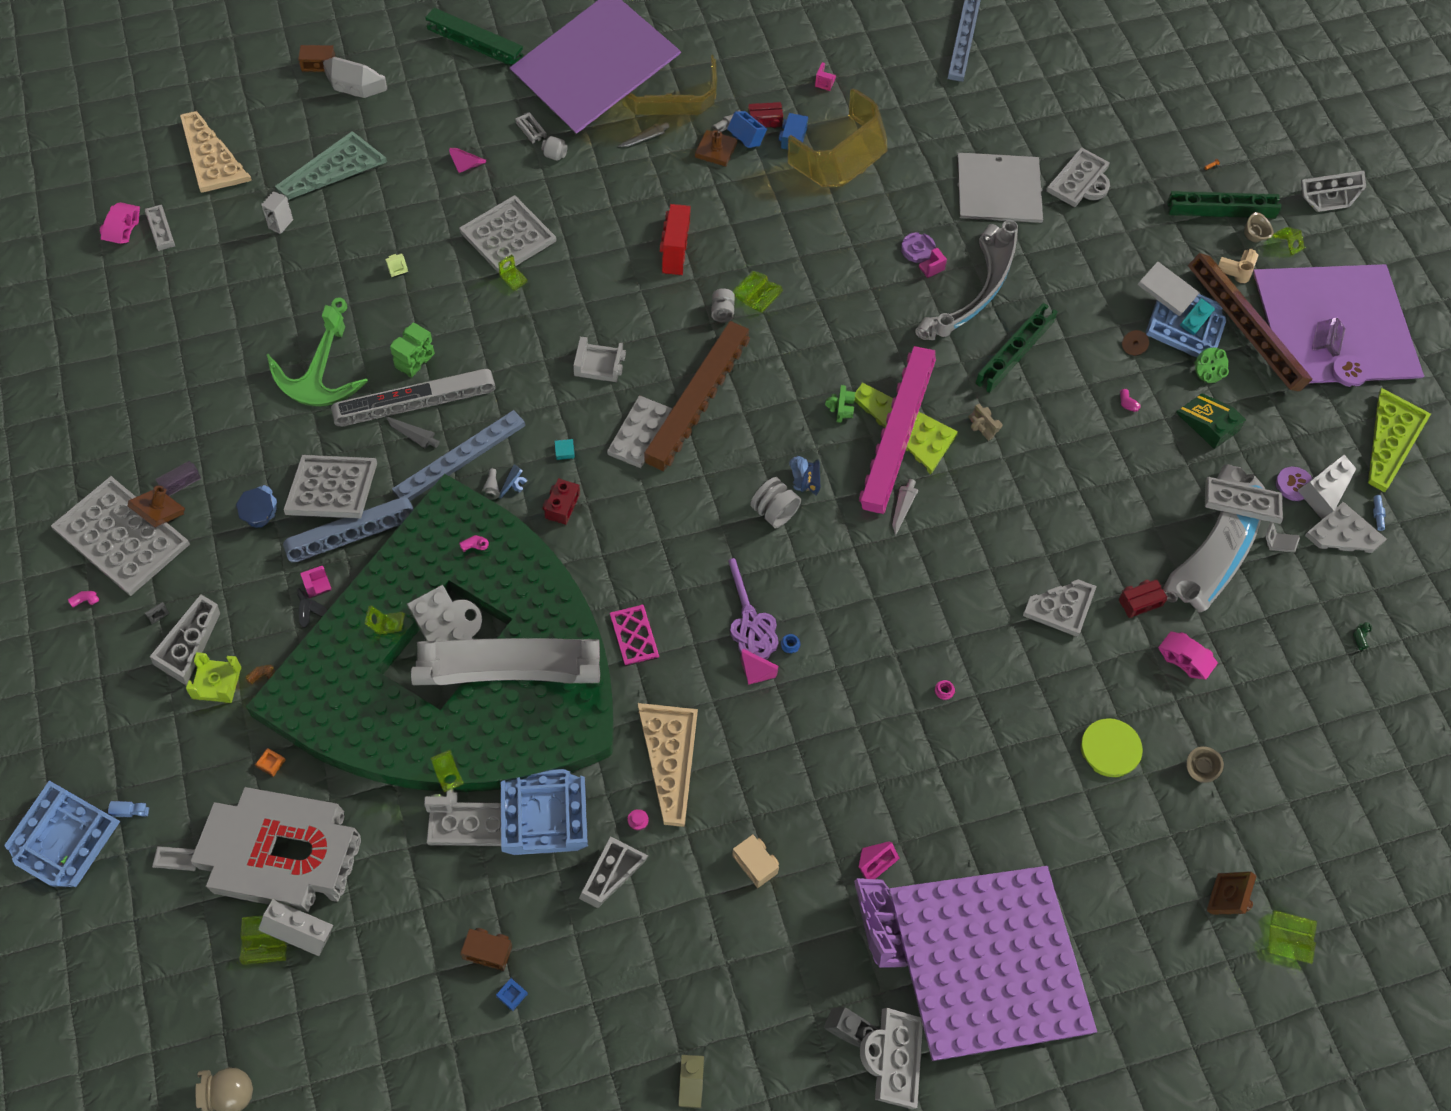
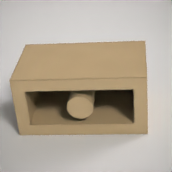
[732,835,779,888]

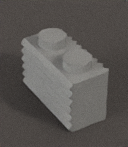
[261,192,293,234]

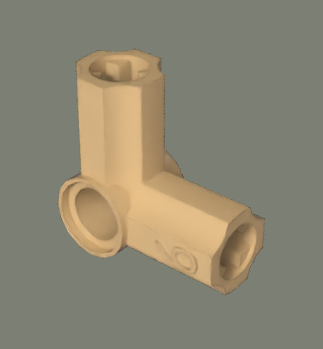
[1218,249,1258,283]

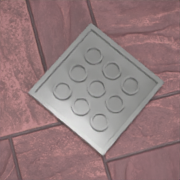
[459,195,556,275]
[284,455,377,518]

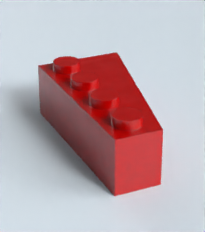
[660,204,691,275]

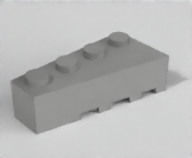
[150,595,220,686]

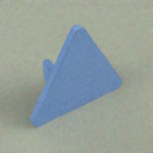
[499,464,527,499]

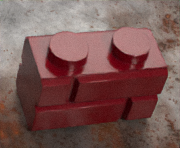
[748,102,783,128]
[1119,580,1167,618]

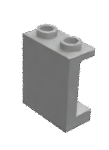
[573,336,626,382]

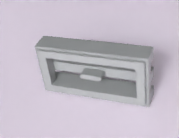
[515,112,547,144]

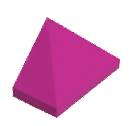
[449,148,486,173]
[741,649,778,684]
[859,841,900,879]

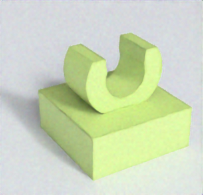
[385,254,408,277]

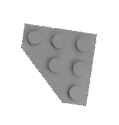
[1305,502,1387,553]
[1023,580,1097,637]

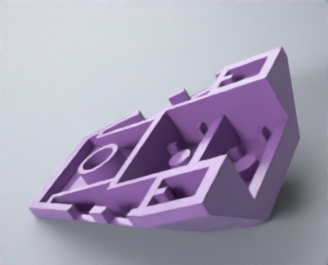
[854,878,908,967]

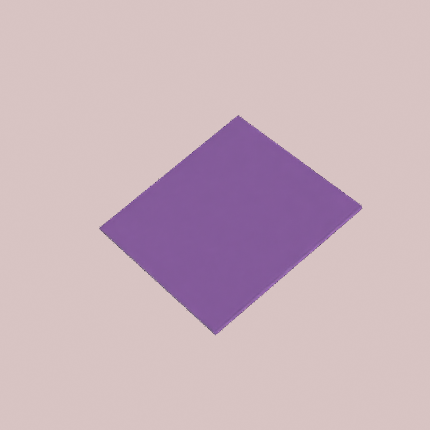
[510,0,681,134]
[1253,264,1424,383]
[889,866,1097,1061]

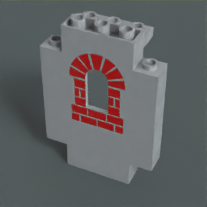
[190,787,361,912]

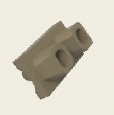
[968,404,1003,441]

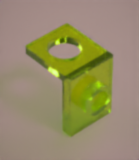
[1273,227,1305,255]
[498,254,527,290]
[365,606,405,634]
[430,750,464,792]

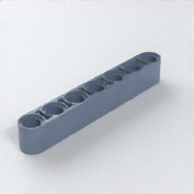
[283,497,414,562]

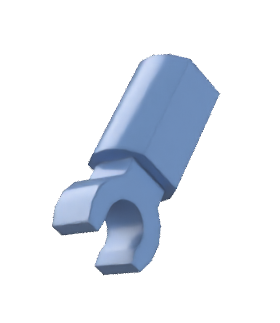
[108,801,149,817]

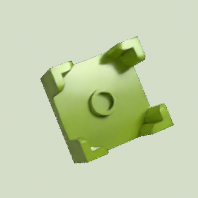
[186,652,241,703]

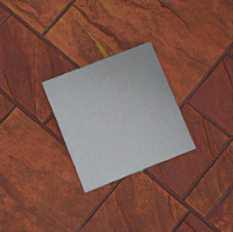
[957,153,1043,223]

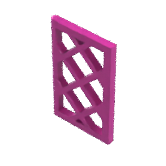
[610,604,659,665]

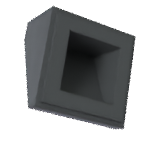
[145,602,169,624]

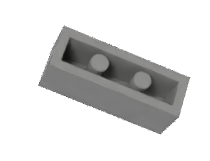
[259,899,333,956]

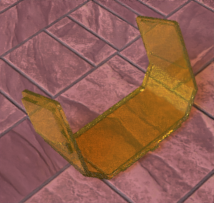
[622,55,717,115]
[788,88,888,187]

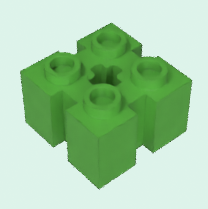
[390,322,435,378]

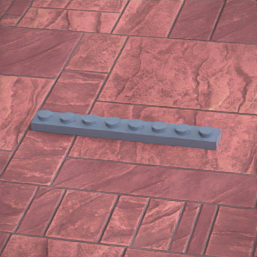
[948,0,981,82]
[392,410,525,501]

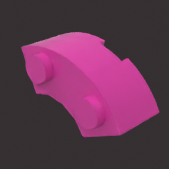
[100,202,140,244]
[1158,631,1218,680]

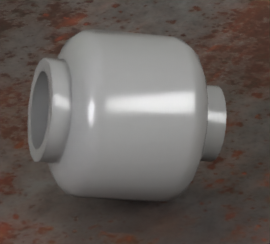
[541,136,568,160]

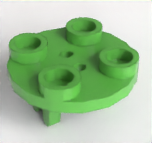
[1194,347,1229,383]

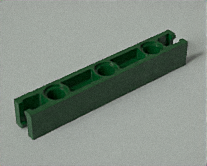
[425,8,524,66]
[1167,191,1282,218]
[975,302,1058,393]

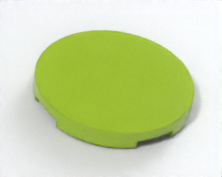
[1081,719,1143,777]

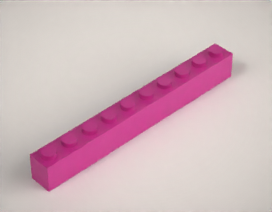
[859,346,936,514]

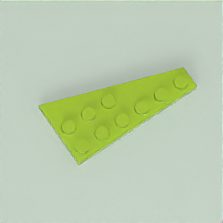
[855,383,958,474]
[1368,388,1431,492]

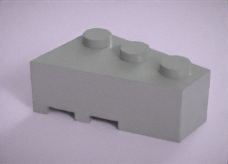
[1298,455,1356,519]
[579,836,648,908]

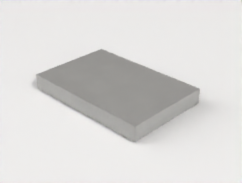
[1138,262,1199,317]

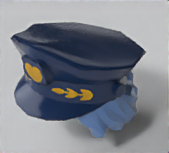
[789,456,821,496]
[236,485,277,528]

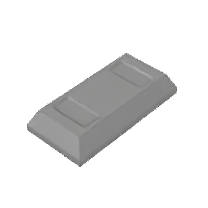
[152,846,196,871]

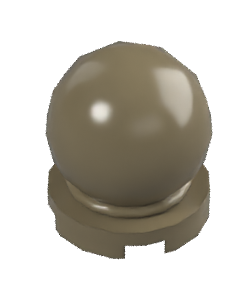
[196,1068,253,1111]

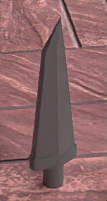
[617,122,669,147]
[386,416,439,449]

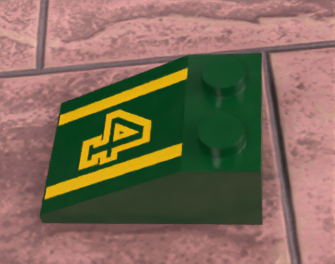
[1176,393,1246,449]

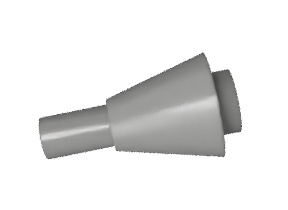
[481,468,500,500]

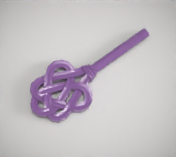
[728,558,778,660]

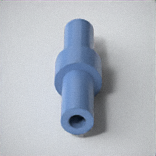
[1373,495,1386,531]

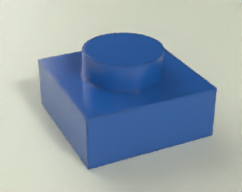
[496,978,528,1011]

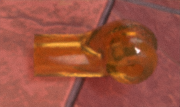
[245,665,276,684]

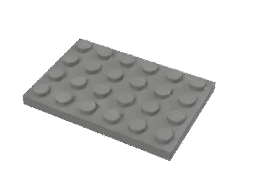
[51,476,190,596]

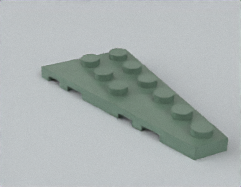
[275,131,387,200]

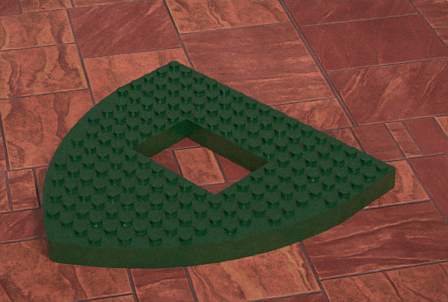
[246,474,614,792]

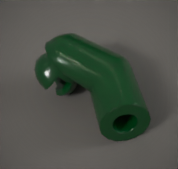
[1353,622,1372,650]

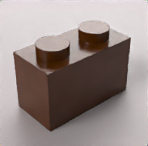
[299,45,336,72]
[461,928,512,971]

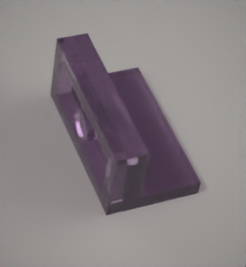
[1312,318,1345,357]
[155,461,201,496]

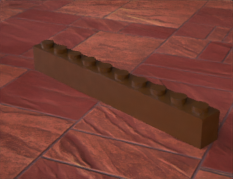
[1188,253,1313,392]
[644,321,750,471]

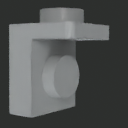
[425,786,457,813]

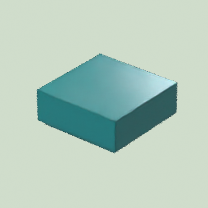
[555,439,575,460]

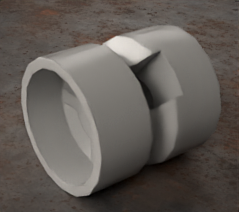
[711,289,735,322]

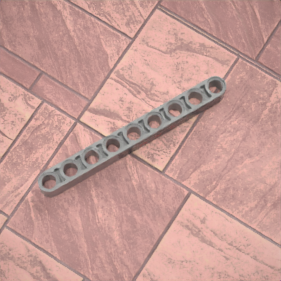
[331,369,496,426]

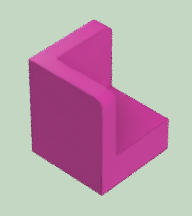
[815,62,836,91]
[919,248,947,278]
[300,566,332,598]

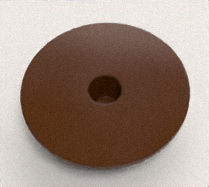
[1122,330,1149,356]

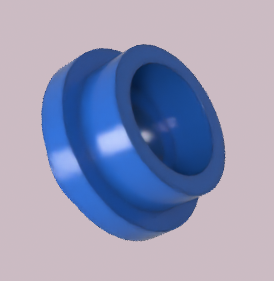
[781,634,800,653]

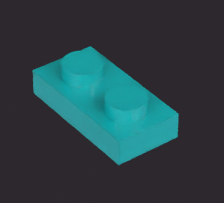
[1180,298,1215,336]

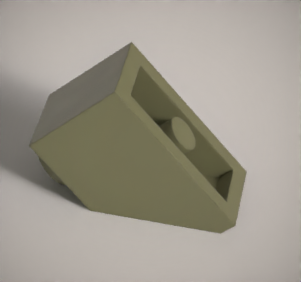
[679,1055,704,1108]

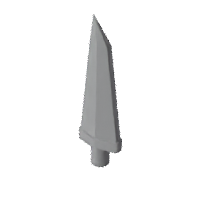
[892,479,918,536]

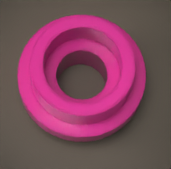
[935,680,955,700]

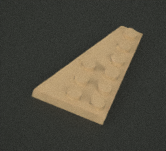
[180,111,252,193]
[638,703,698,827]

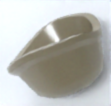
[1244,213,1274,242]
[1187,747,1224,783]

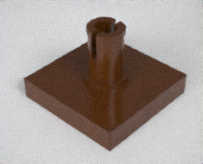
[695,130,737,167]
[127,486,185,527]
[1207,872,1256,915]

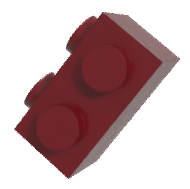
[543,478,580,525]

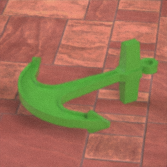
[267,298,368,406]

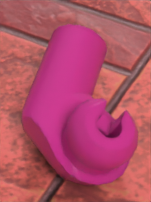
[68,591,99,607]

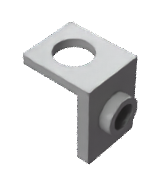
[1265,522,1300,552]

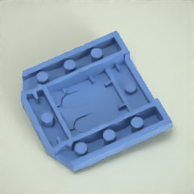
[1146,294,1226,357]
[501,769,588,855]
[5,781,120,887]

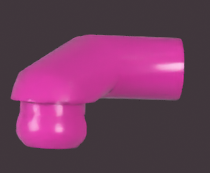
[1120,389,1140,412]
[459,535,489,552]

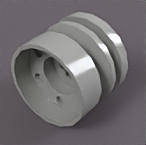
[751,477,801,528]

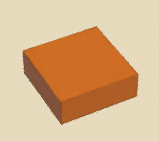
[255,748,285,777]

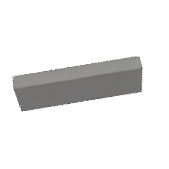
[145,204,175,251]

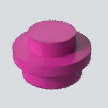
[628,810,648,830]

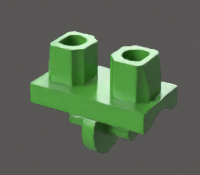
[825,385,855,423]

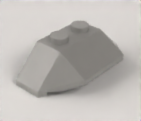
[323,57,387,98]
[1301,171,1366,212]

